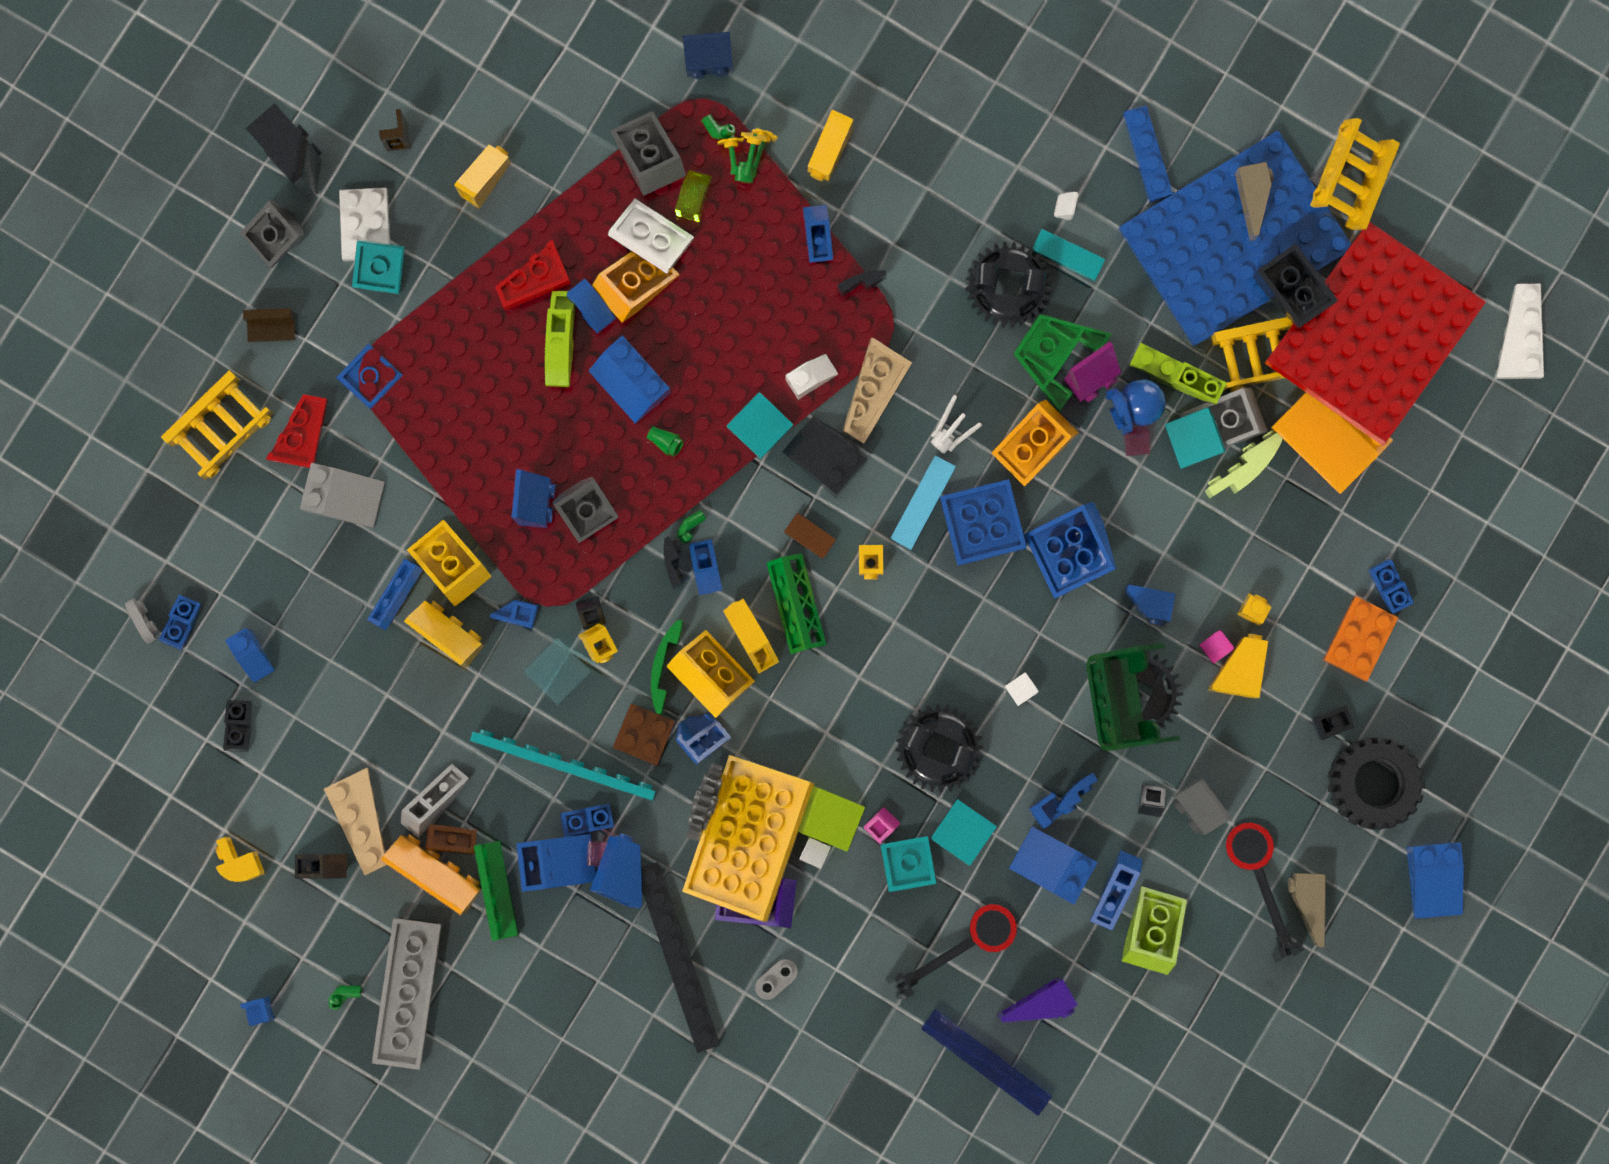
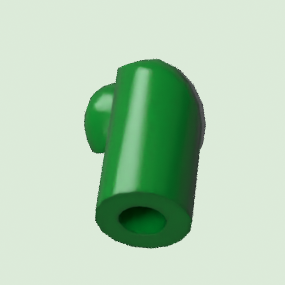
[702,115,735,140]
[677,511,706,544]
[328,985,362,1010]

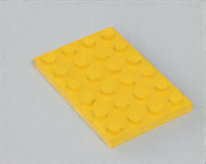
[682,755,814,922]

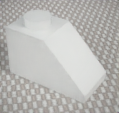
[786,354,838,400]

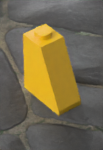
[808,110,854,181]
[454,145,511,209]
[723,599,779,674]
[1208,634,1268,699]

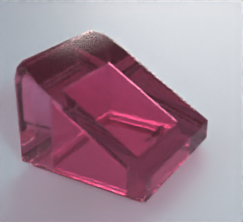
[1123,426,1150,456]
[587,841,607,866]

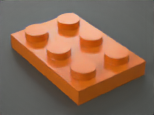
[1323,596,1398,682]

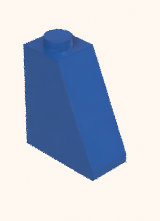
[590,834,642,909]

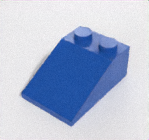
[512,469,556,528]
[1009,827,1098,905]
[1406,842,1464,919]

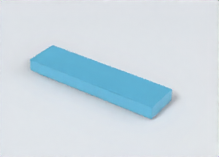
[890,456,956,550]

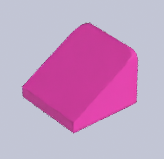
[1199,630,1234,664]
[863,807,900,844]

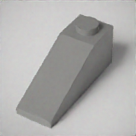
[401,764,469,838]

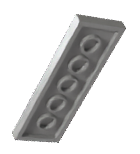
[372,918,442,1070]

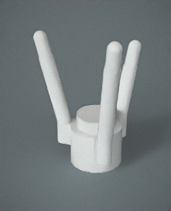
[930,395,982,454]

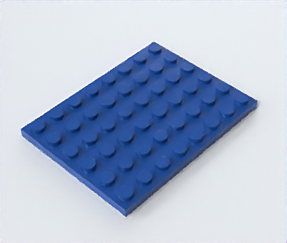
[1119,131,1352,347]

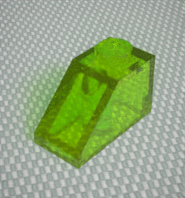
[675,170,712,222]

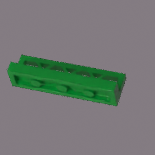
[766,554,826,654]
[474,841,519,941]

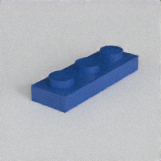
[367,558,423,631]

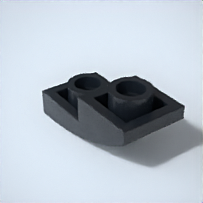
[664,536,684,589]
[223,700,252,752]

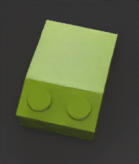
[798,786,865,852]
[1122,886,1187,975]

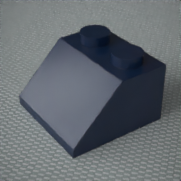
[683,31,733,79]

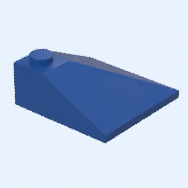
[1024,502,1116,599]

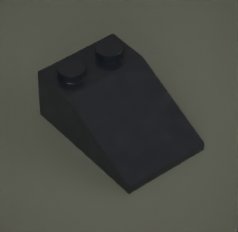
[1253,243,1338,329]
[782,417,867,498]

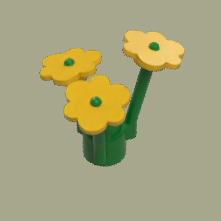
[717,128,778,183]

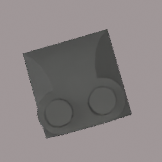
[240,200,304,268]
[552,477,619,543]

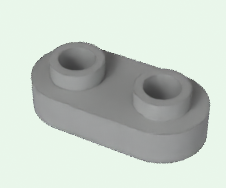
[125,598,159,644]
[755,959,797,1000]

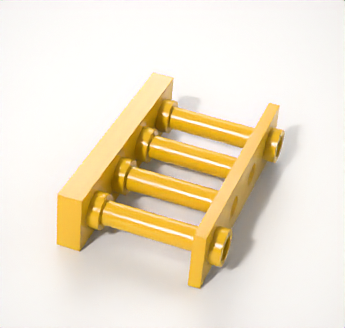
[1310,118,1400,230]
[1211,317,1294,393]
[161,370,274,480]

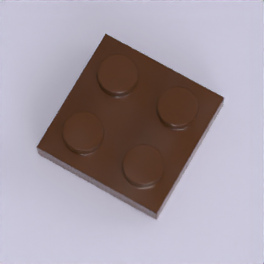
[613,704,675,766]

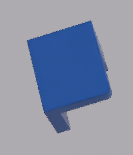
[1029,792,1064,829]
[240,996,275,1027]

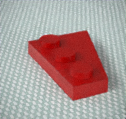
[495,240,570,311]

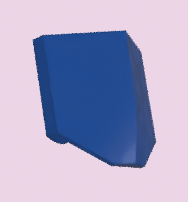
[676,713,731,765]

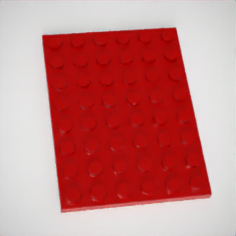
[1265,222,1486,446]

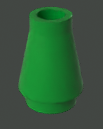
[647,426,684,457]

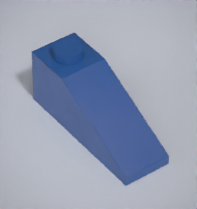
[1090,850,1143,930]

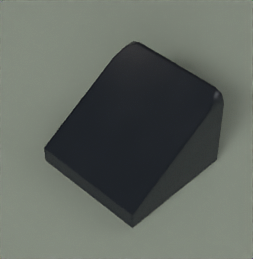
[576,596,606,630]
[1138,784,1166,817]

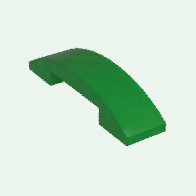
[651,620,684,715]

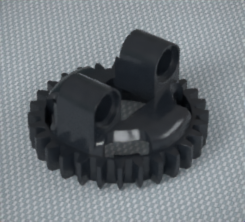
[965,242,1052,329]
[1136,651,1183,730]
[895,704,984,793]

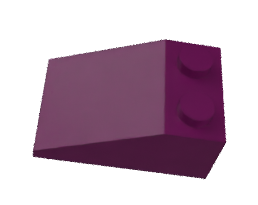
[1064,342,1121,403]

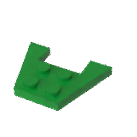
[1013,314,1112,413]

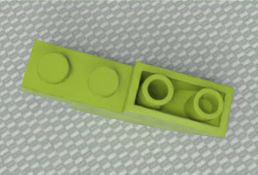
[545,291,576,387]
[1129,343,1227,404]

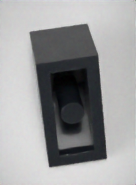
[295,854,348,879]

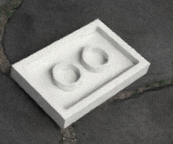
[339,188,390,261]
[608,199,694,273]

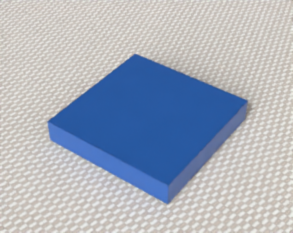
[336,343,403,410]

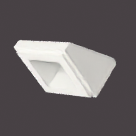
[1054,192,1078,220]
[1004,672,1039,706]
[799,837,831,869]

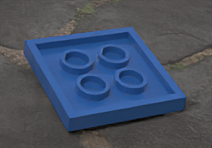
[940,479,1027,566]

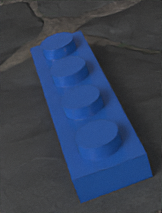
[1123,106,1173,202]

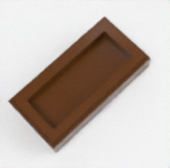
[784,513,836,559]

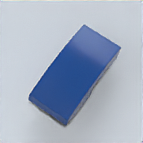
[567,279,615,334]
[1368,559,1414,614]
[159,595,201,651]
[1054,773,1098,815]
[560,804,614,837]

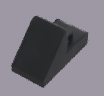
[1311,705,1355,740]

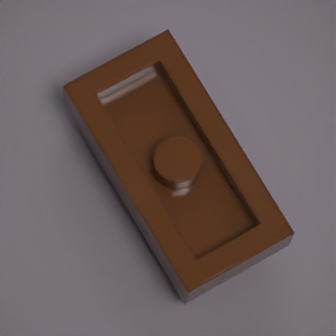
[426,824,477,855]

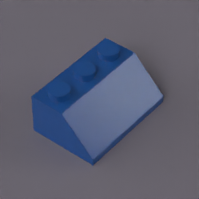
[589,335,671,424]

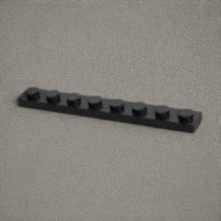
[641,862,720,1053]

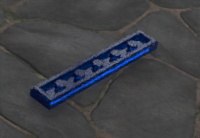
[921,1009,1052,1116]

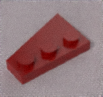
[266,394,328,468]

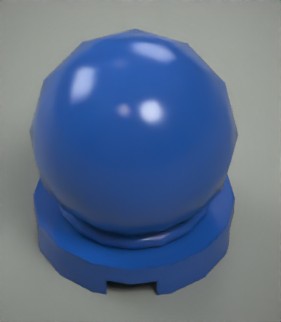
[1106,379,1166,435]

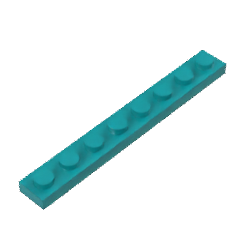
[470,729,656,801]

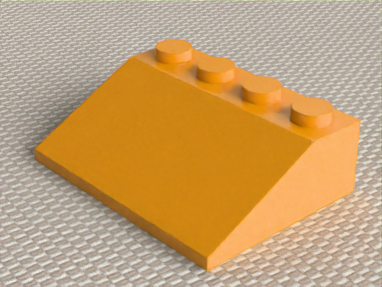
[1272,392,1393,494]

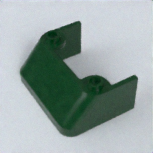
[1086,643,1180,751]

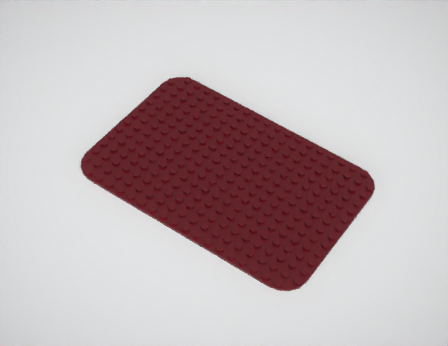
[358,98,894,607]

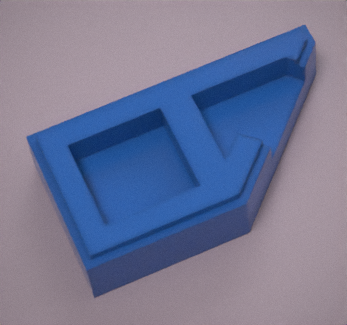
[489,600,539,629]

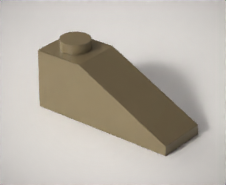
[1235,162,1273,241]
[1288,873,1325,947]

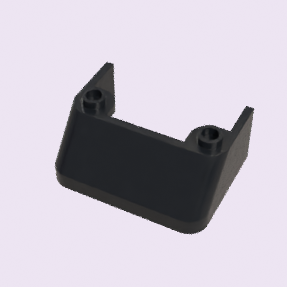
[246,103,322,202]

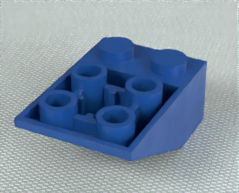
[516,834,596,892]

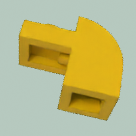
[215,837,265,882]

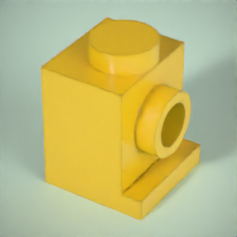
[859,545,883,580]
[1237,593,1271,626]
[578,624,618,663]

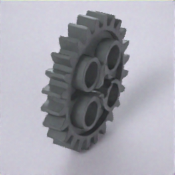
[687,763,723,841]

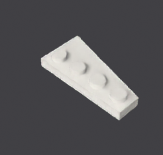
[1494,284,1544,379]

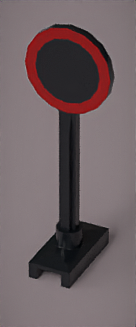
[1225,823,1304,963]
[886,904,1017,999]

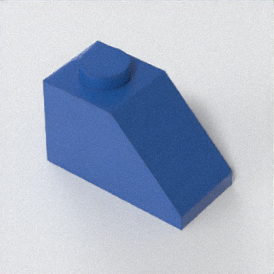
[803,205,833,263]
[689,539,722,595]
[1125,585,1175,626]
[225,628,275,683]

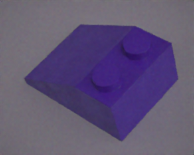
[714,878,797,928]
[997,977,1078,1022]

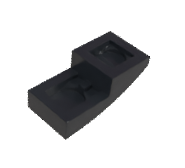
[837,270,887,297]

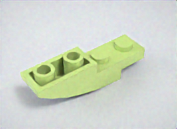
[1205,429,1283,498]

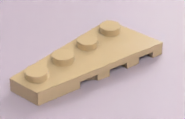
[843,338,912,444]
[324,768,387,875]

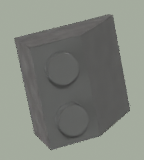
[1173,779,1232,835]

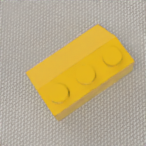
[404,600,484,668]
[667,630,755,718]

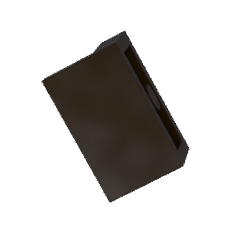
[379,109,411,152]
[243,308,296,342]

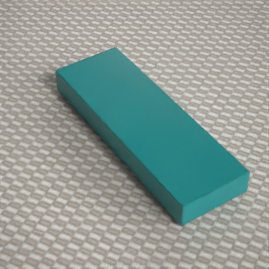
[1033,229,1105,282]

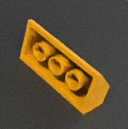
[381,834,482,915]

